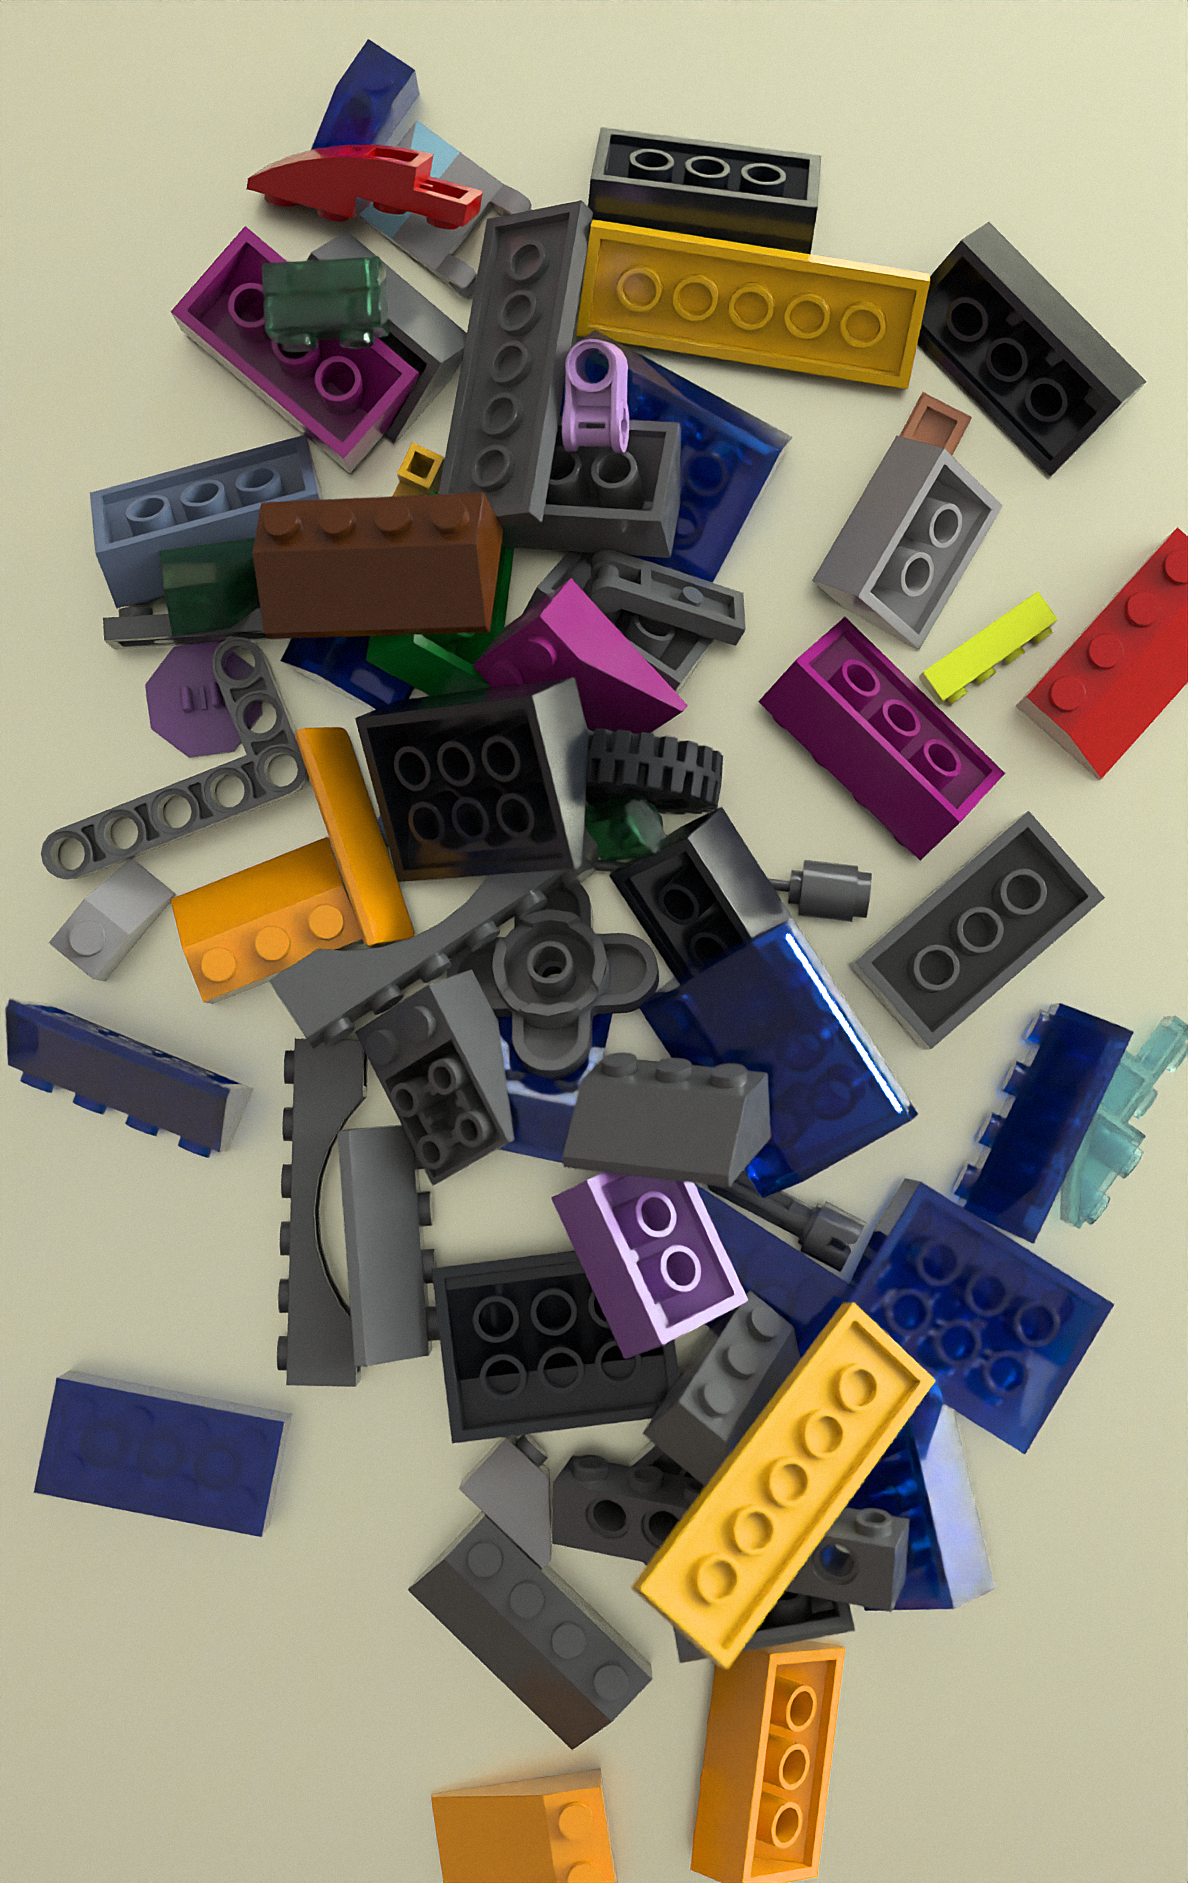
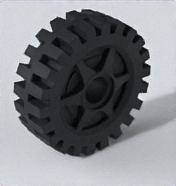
[585,729,723,814]

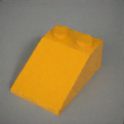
[431,1768,618,1883]

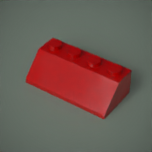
[1016,527,1188,780]

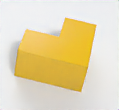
[393,442,445,496]

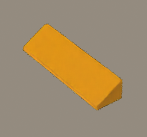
[295,727,415,948]

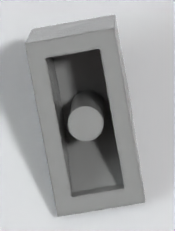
[49,858,176,981]
[459,1434,552,1569]

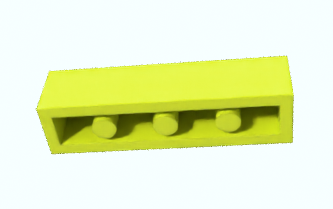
[919,591,1058,705]

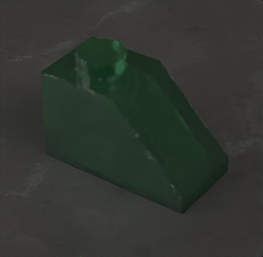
[159,538,260,637]

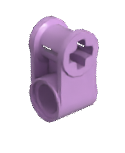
[562,339,629,453]

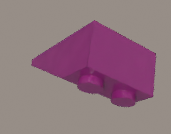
[472,578,688,734]

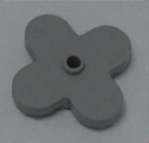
[447,884,659,1079]

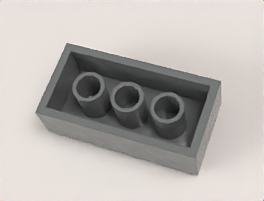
[849,811,1105,1050]

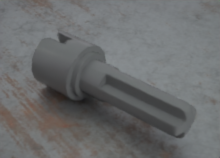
[708,1171,866,1272]

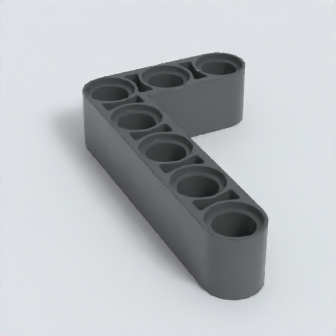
[41,637,309,879]

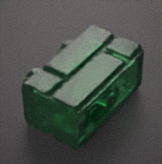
[262,256,389,352]

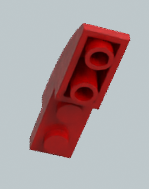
[246,144,483,230]

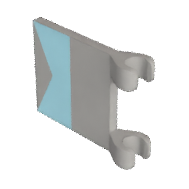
[357,120,532,298]

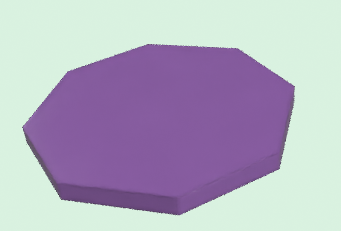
[145,642,263,758]

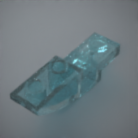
[1060,1016,1188,1229]

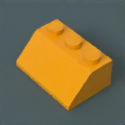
[170,836,364,1004]

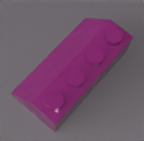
[171,226,419,473]
[758,617,1005,861]

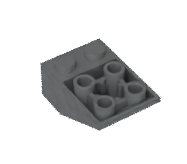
[355,969,514,1186]

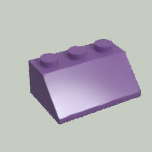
[551,1172,748,1359]

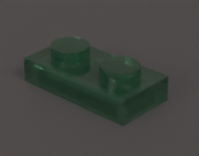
[584,794,671,861]

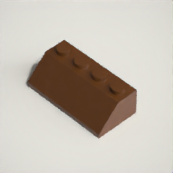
[253,492,503,639]

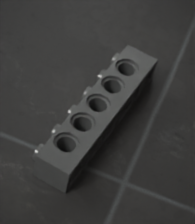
[552,1455,909,1612]

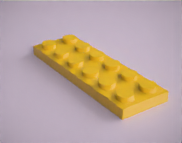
[576,219,930,389]
[631,1302,936,1669]

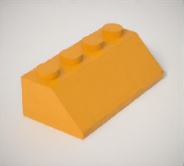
[690,1640,845,1883]

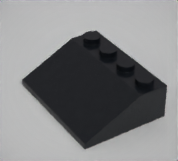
[355,677,589,882]
[432,1251,679,1444]

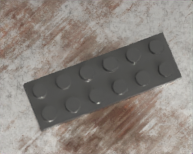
[439,200,593,527]

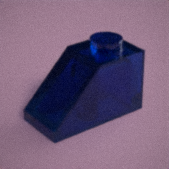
[311,39,420,150]

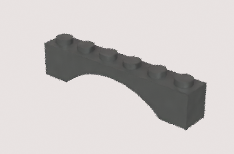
[269,827,598,1048]
[277,1038,368,1387]

